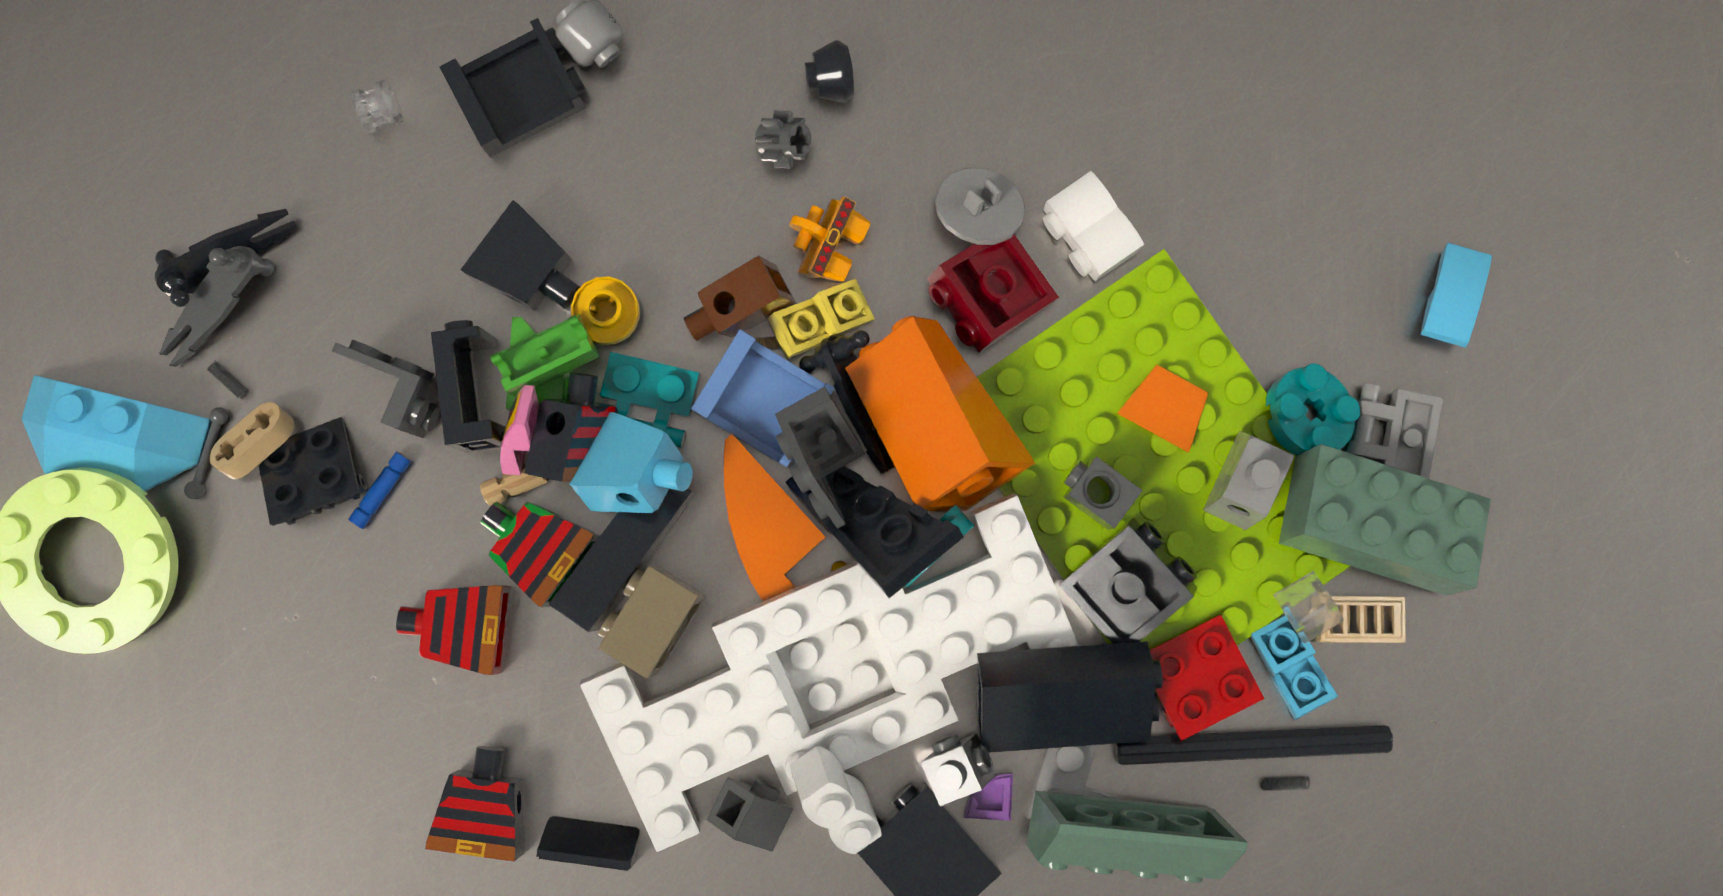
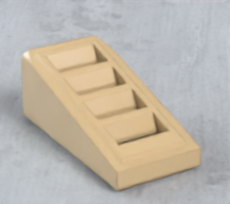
[1311,596,1406,643]

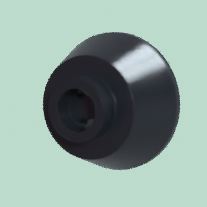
[805,40,854,103]

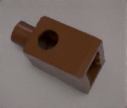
[684,255,797,341]

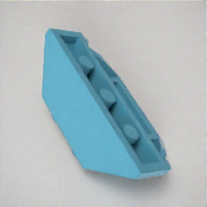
[21,375,212,492]

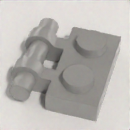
[1346,383,1444,479]

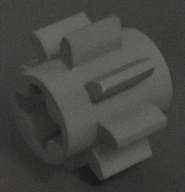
[755,110,811,168]

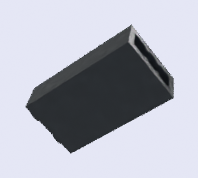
[977,641,1163,753]

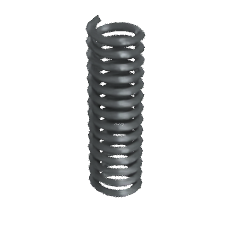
[207,360,249,399]
[1260,776,1310,791]

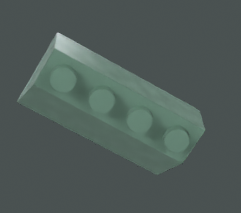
[1026,791,1248,883]

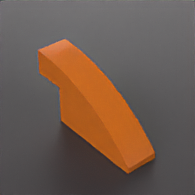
[724,434,826,601]

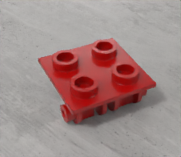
[1150,615,1265,741]

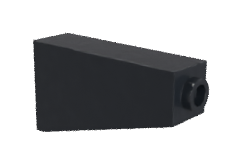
[549,489,696,632]

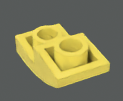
[767,278,875,359]

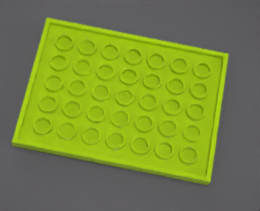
[977,249,1350,701]

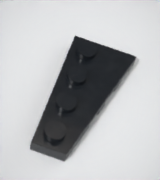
[785,466,964,599]

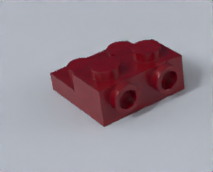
[927,234,1059,353]

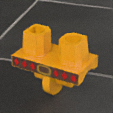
[789,196,871,282]

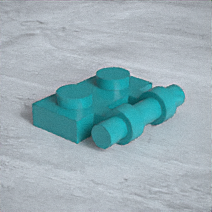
[599,352,701,448]

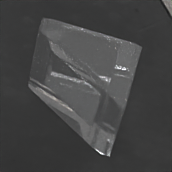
[1273,571,1344,643]

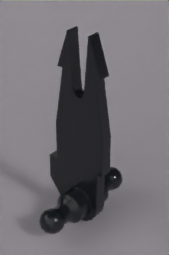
[154,209,296,307]
[799,330,895,474]

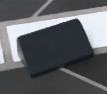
[536,816,640,871]

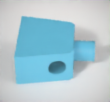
[569,412,693,513]

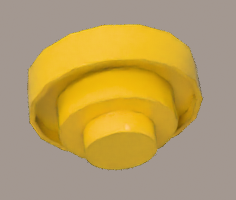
[571,276,640,345]

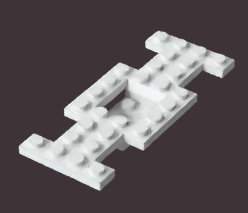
[580,493,1079,852]

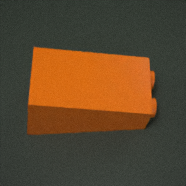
[846,316,1035,511]

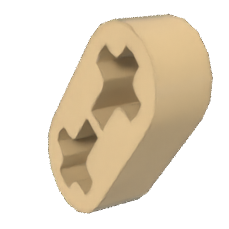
[210,402,294,479]

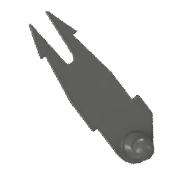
[159,246,275,367]

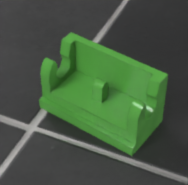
[490,314,600,397]

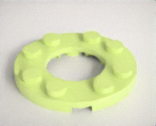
[0,467,178,654]

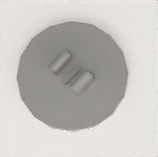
[935,168,1025,245]

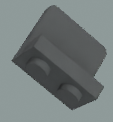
[332,339,441,438]
[775,387,865,529]

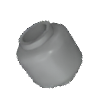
[555,0,623,68]

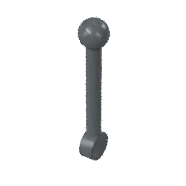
[184,407,228,499]

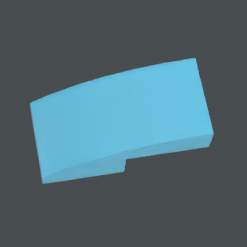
[1420,243,1492,348]
[1251,612,1338,720]

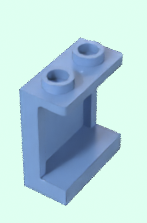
[691,329,836,467]

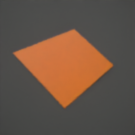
[1117,365,1208,453]

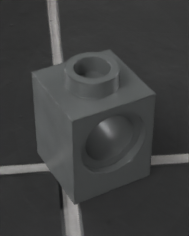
[1063,457,1142,530]

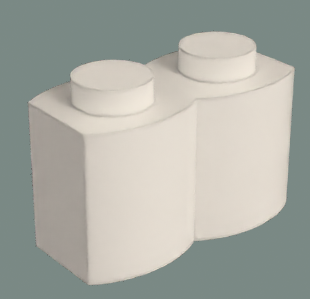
[1043,171,1144,282]
[790,746,882,855]

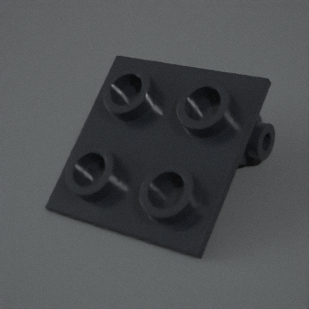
[258,417,367,526]

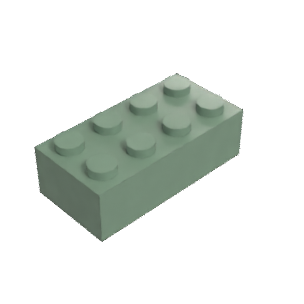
[1279,444,1491,596]

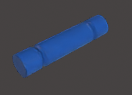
[348,451,412,529]

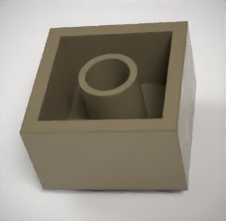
[598,566,706,679]

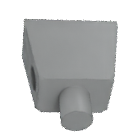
[1203,431,1294,530]

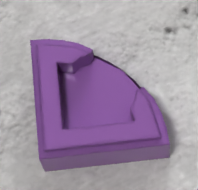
[964,772,1013,821]

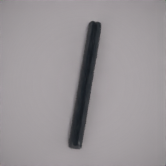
[1115,725,1393,765]

